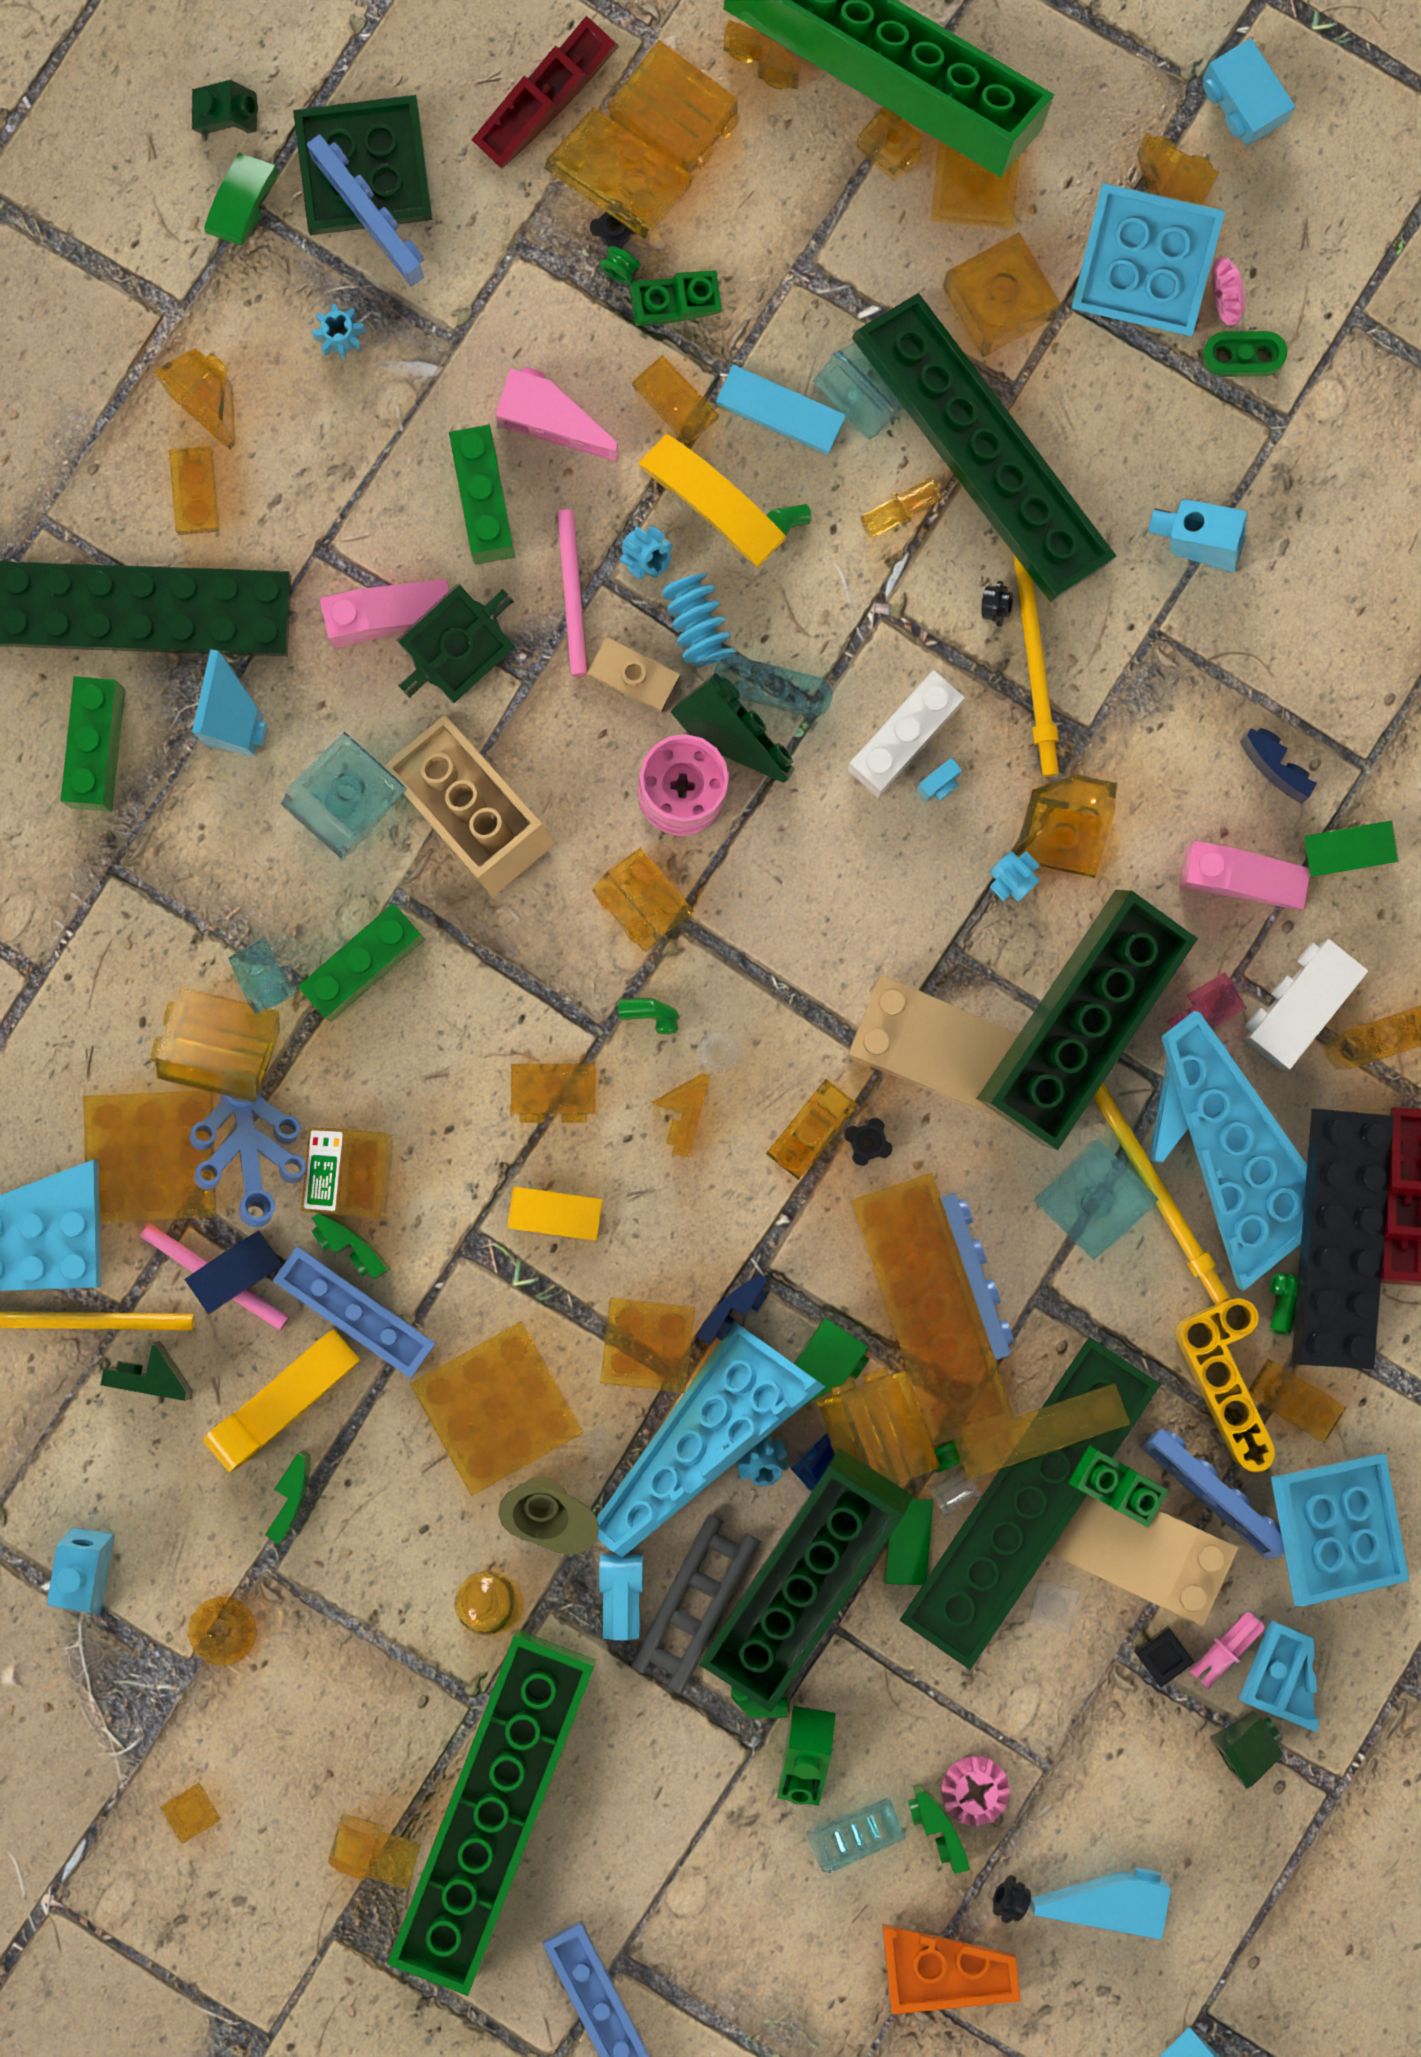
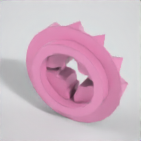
[1211,257,1245,326]
[941,1756,1010,1827]

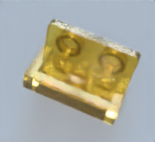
[592,848,694,952]

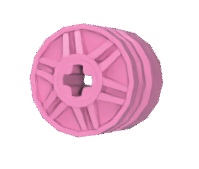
[637,734,729,836]

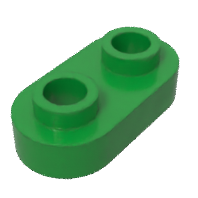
[1202,331,1288,377]

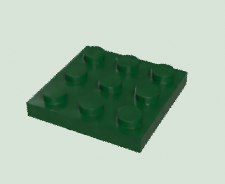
[293,94,433,236]

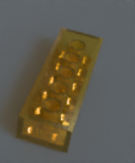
[849,1173,1015,1445]

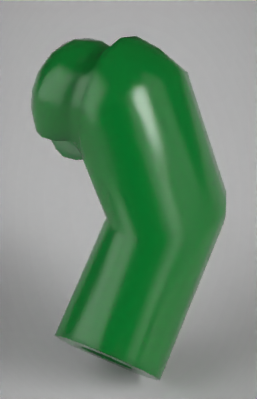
[766,504,811,552]
[618,998,680,1034]
[1269,1273,1298,1336]
[731,1687,790,1718]

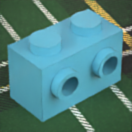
[1203,38,1296,147]

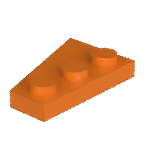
[882,1924,1021,2015]

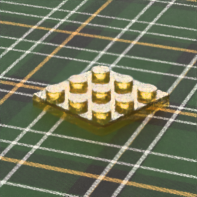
[83,1090,216,1223]
[410,1321,584,1496]

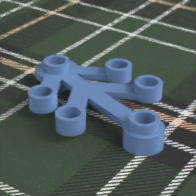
[189,1071,306,1227]

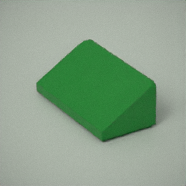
[883,1498,933,1585]

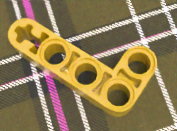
[1175,1298,1275,1472]
[201,1328,361,1473]

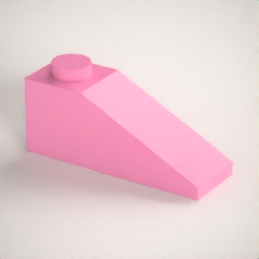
[495,367,619,462]
[319,579,449,649]
[1179,841,1310,910]

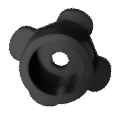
[590,202,639,249]
[981,581,1013,627]
[844,1118,892,1166]
[993,1875,1031,1923]

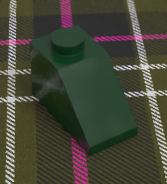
[1210,1711,1283,1789]

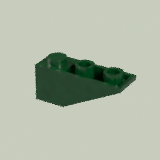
[670,672,795,783]

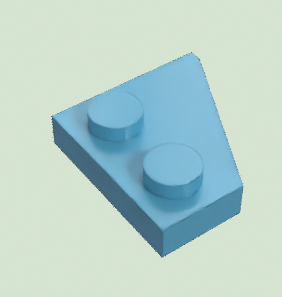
[1238,1620,1319,1732]

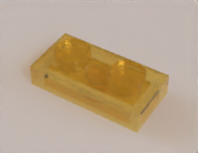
[632,355,719,446]
[169,446,220,535]

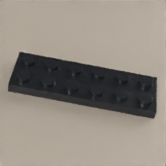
[1292,1109,1394,1369]

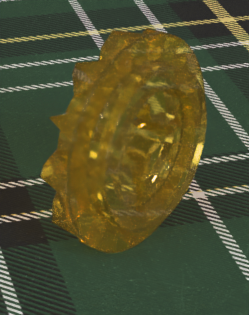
[187,1597,257,1667]

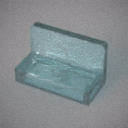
[813,342,904,440]

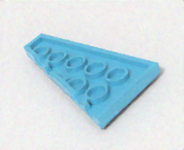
[1161,1011,1307,1291]
[0,1159,101,1291]
[597,1322,825,1557]

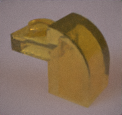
[328,1813,421,1889]

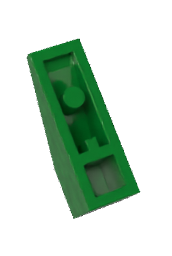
[793,1318,870,1408]

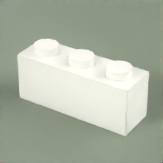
[847,670,965,798]
[1243,939,1368,1072]

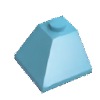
[192,649,267,756]

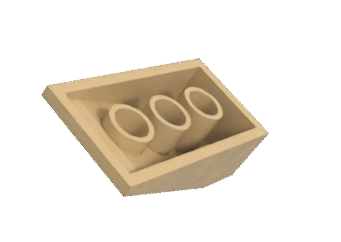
[381,714,556,898]
[847,975,1019,1119]
[1049,1495,1239,1627]

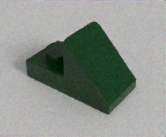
[100,1341,193,1401]

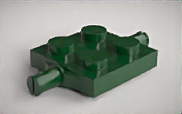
[396,584,515,703]

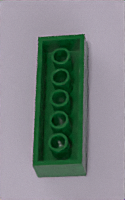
[976,890,1198,1150]
[699,1448,913,1712]

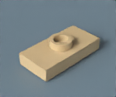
[587,637,680,713]

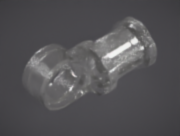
[926,1442,1007,1519]

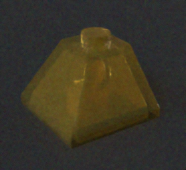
[154,348,235,450]
[1015,774,1117,878]

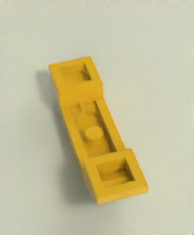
[638,434,786,568]

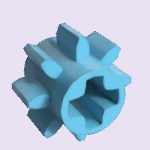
[312,304,366,360]
[619,526,673,580]
[989,850,1040,902]
[736,1435,789,1486]

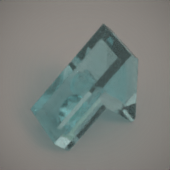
[228,937,296,1014]

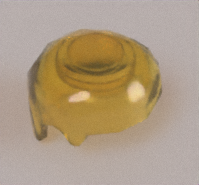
[454,1570,524,1636]

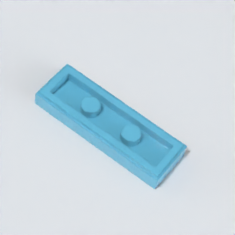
[716,365,846,456]

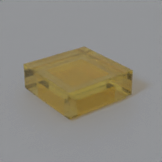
[160,1782,221,1844]

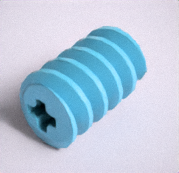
[662,573,736,667]

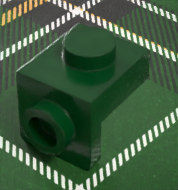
[192,80,258,135]

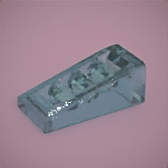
[806,1798,906,1873]

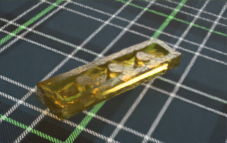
[953,1383,1130,1481]

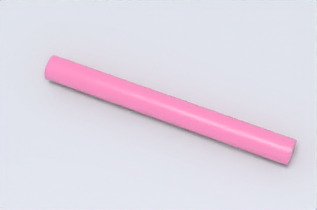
[557,509,587,677]
[140,1223,289,1331]

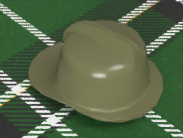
[498,1477,599,1555]

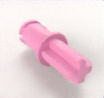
[1189,1612,1265,1689]

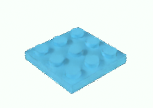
[1071,182,1225,337]
[1271,1454,1410,1606]

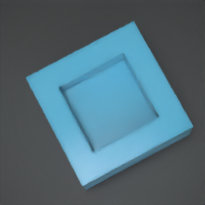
[916,757,962,803]

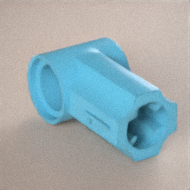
[599,1554,643,1640]

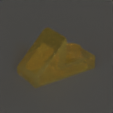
[650,1073,710,1159]

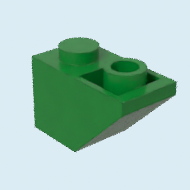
[777,1706,836,1806]

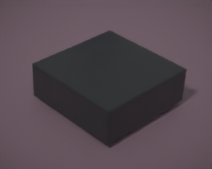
[1134,1626,1195,1688]

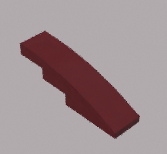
[471,16,619,169]
[1381,1107,1421,1286]

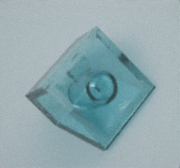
[281,732,407,860]
[1033,1139,1159,1260]

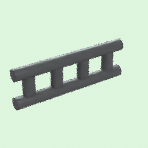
[630,1514,761,1694]

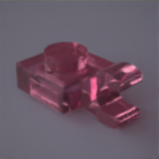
[1166,972,1247,1029]

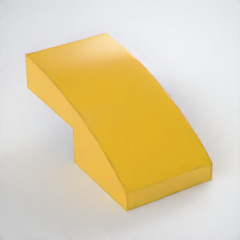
[507,1186,603,1241]

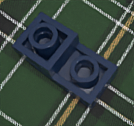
[1240,728,1317,804]
[184,1230,283,1314]
[695,1275,770,1344]

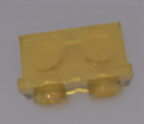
[510,1064,596,1123]

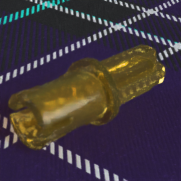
[861,477,942,537]

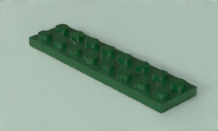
[852,293,1116,603]
[0,561,291,657]
[899,1337,1161,1670]

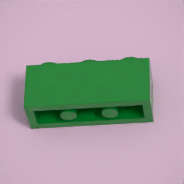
[449,424,515,565]
[60,676,125,812]
[297,903,426,1022]

